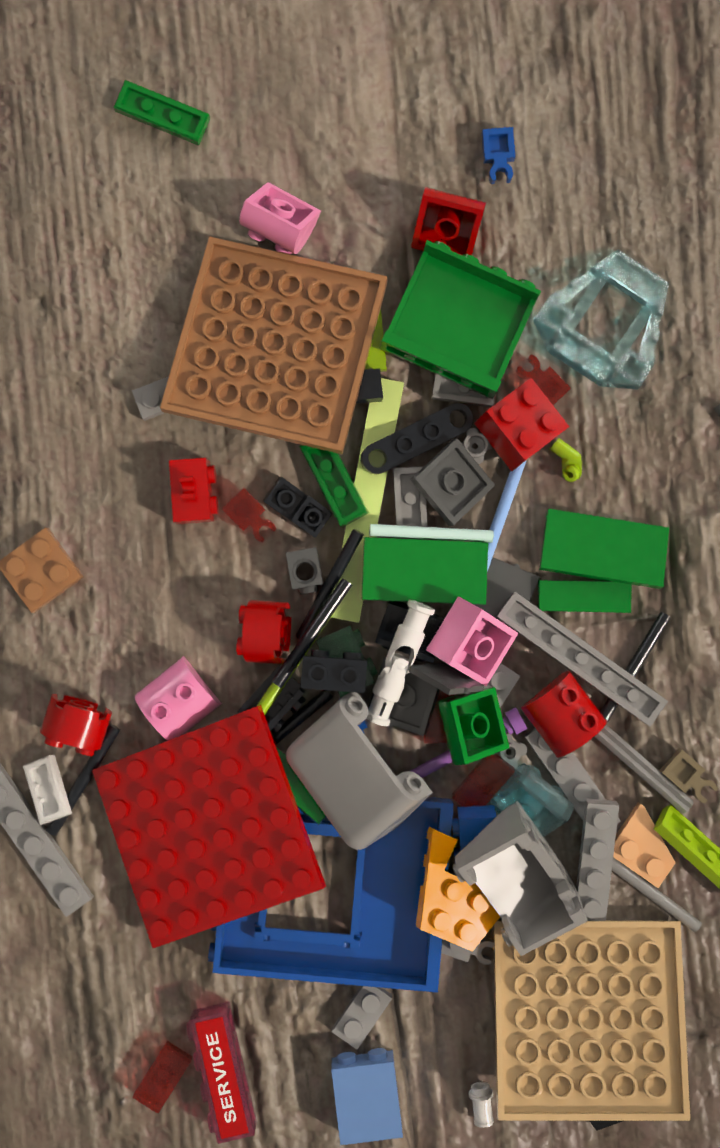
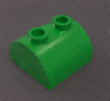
[438,687,510,765]

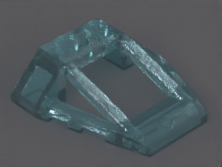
[533,250,669,390]

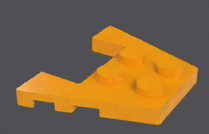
[416,827,500,952]

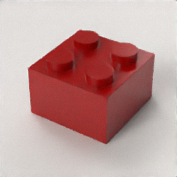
[474,378,570,471]

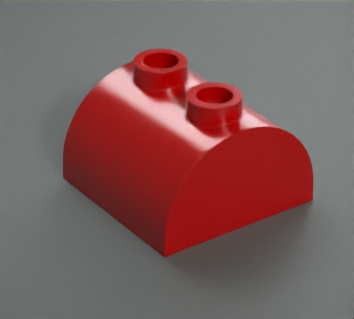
[411,187,486,255]
[521,670,607,758]

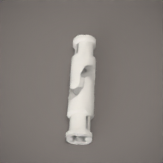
[366,600,435,726]

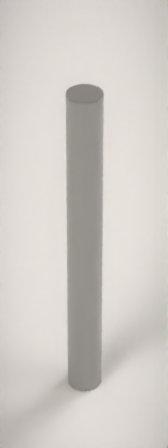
[612,857,702,932]

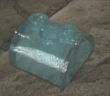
[487,763,574,837]

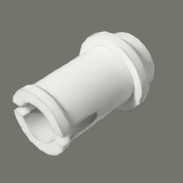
[468,1082,494,1128]

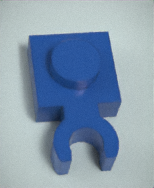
[481,127,516,184]

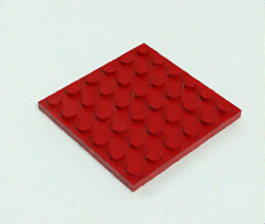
[92,705,326,948]

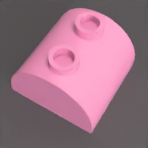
[239,182,321,255]
[135,656,222,741]

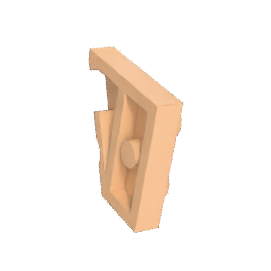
[613,802,675,888]

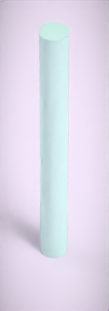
[369,524,494,543]

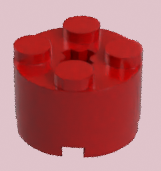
[236,600,292,665]
[40,694,112,756]

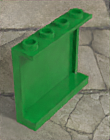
[380,240,541,399]

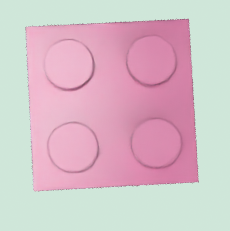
[426,596,518,686]

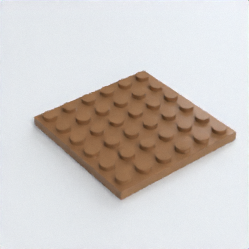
[160,236,388,454]

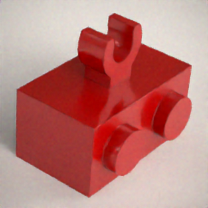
[169,457,218,524]

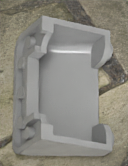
[286,692,433,850]
[453,801,588,956]

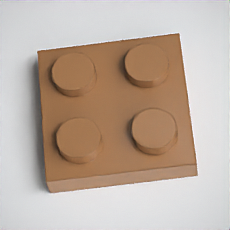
[0,527,84,613]

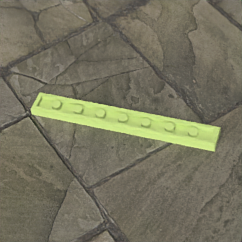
[331,378,404,623]

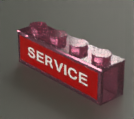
[187,1001,257,1144]

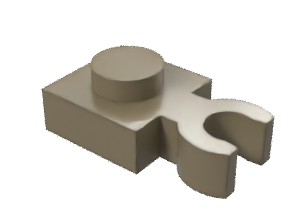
[659,748,718,803]

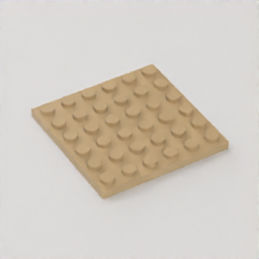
[493,920,690,1121]

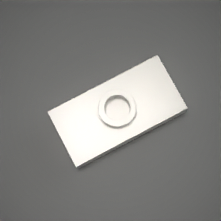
[23,755,72,825]

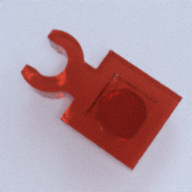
[516,355,571,405]
[222,487,276,543]

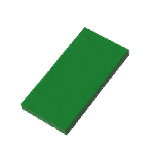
[539,508,670,589]
[361,537,488,605]

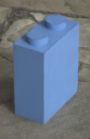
[331,1048,403,1145]

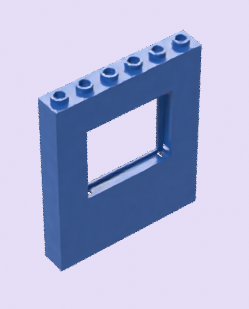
[208,797,454,993]

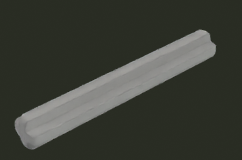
[594,725,694,813]

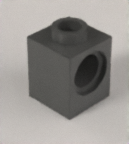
[286,547,324,595]

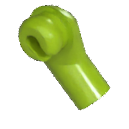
[549,438,582,482]

